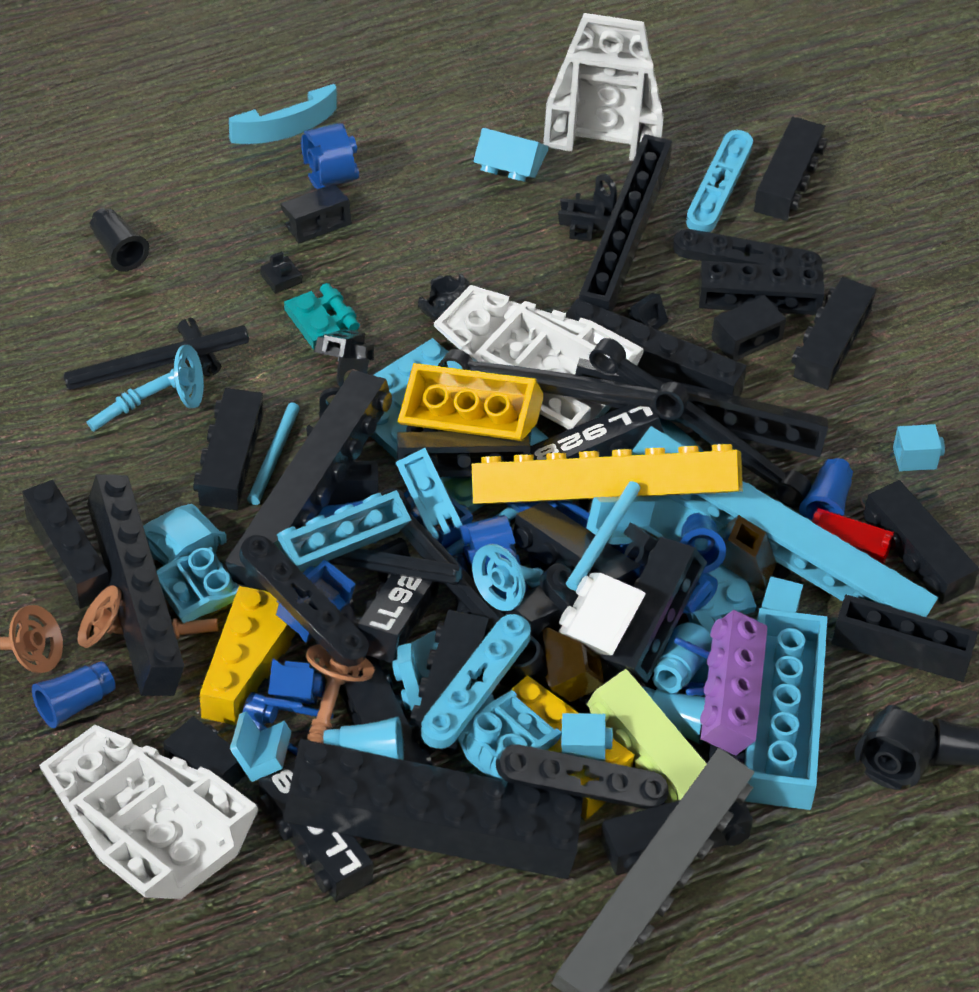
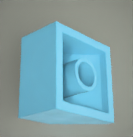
[474,128,549,182]

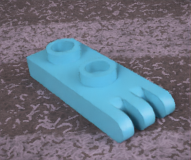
[396,448,463,539]

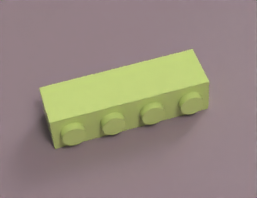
[587,669,706,804]

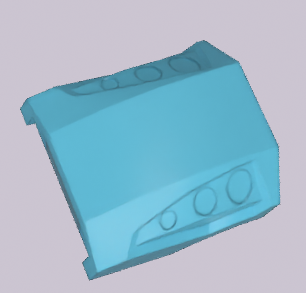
[143,504,227,566]
[156,547,239,623]
[458,690,562,781]

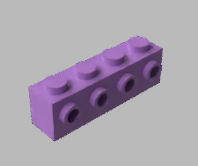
[700,609,768,755]

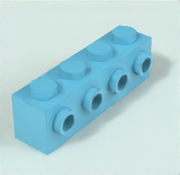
[274,490,411,571]

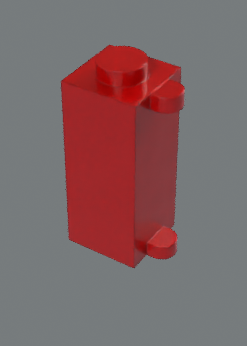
[811,508,894,565]

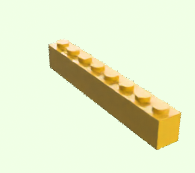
[472,444,743,504]

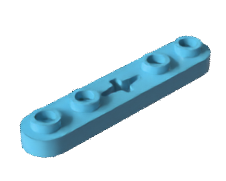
[686,130,753,232]
[421,615,531,748]

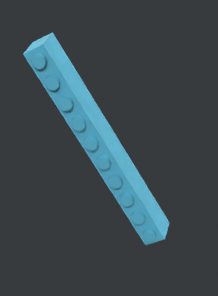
[632,426,938,617]

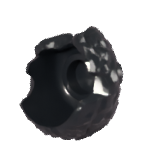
[418,274,470,321]

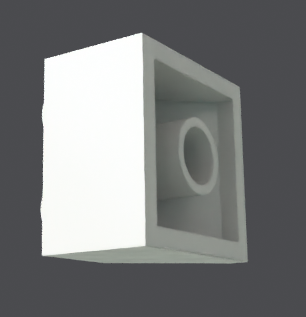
[559,573,646,655]

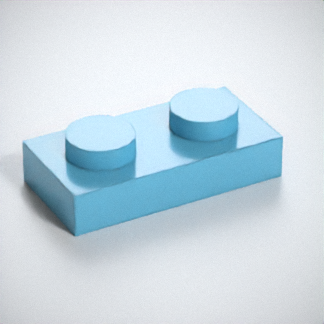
[392,643,422,711]

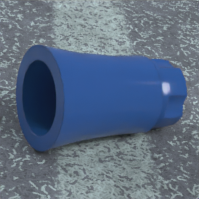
[799,458,853,520]
[680,512,726,573]
[32,661,116,729]

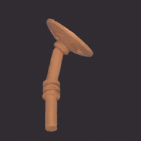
[77,585,219,648]
[0,605,63,673]
[306,644,375,743]

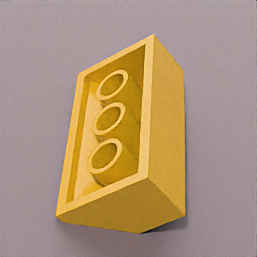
[397,363,544,441]

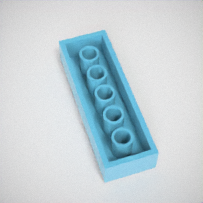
[744,608,828,810]

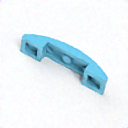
[229,84,337,144]

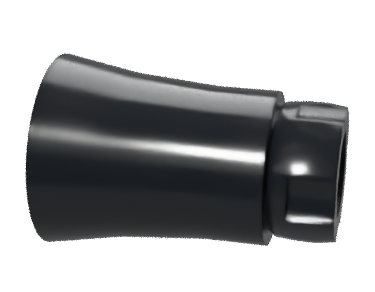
[89,207,150,272]
[929,718,979,767]

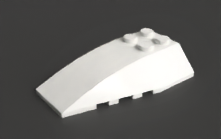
[544,13,664,161]
[434,285,644,430]
[40,725,258,899]

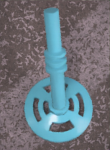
[87,345,204,432]
[472,544,543,611]

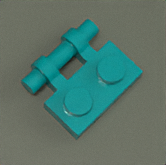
[284,283,360,350]

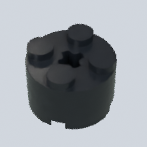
[855,705,937,790]

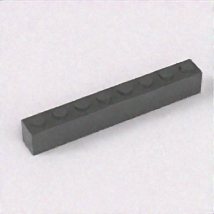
[551,748,755,992]

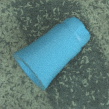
[652,623,712,694]
[642,687,705,745]
[323,716,404,760]

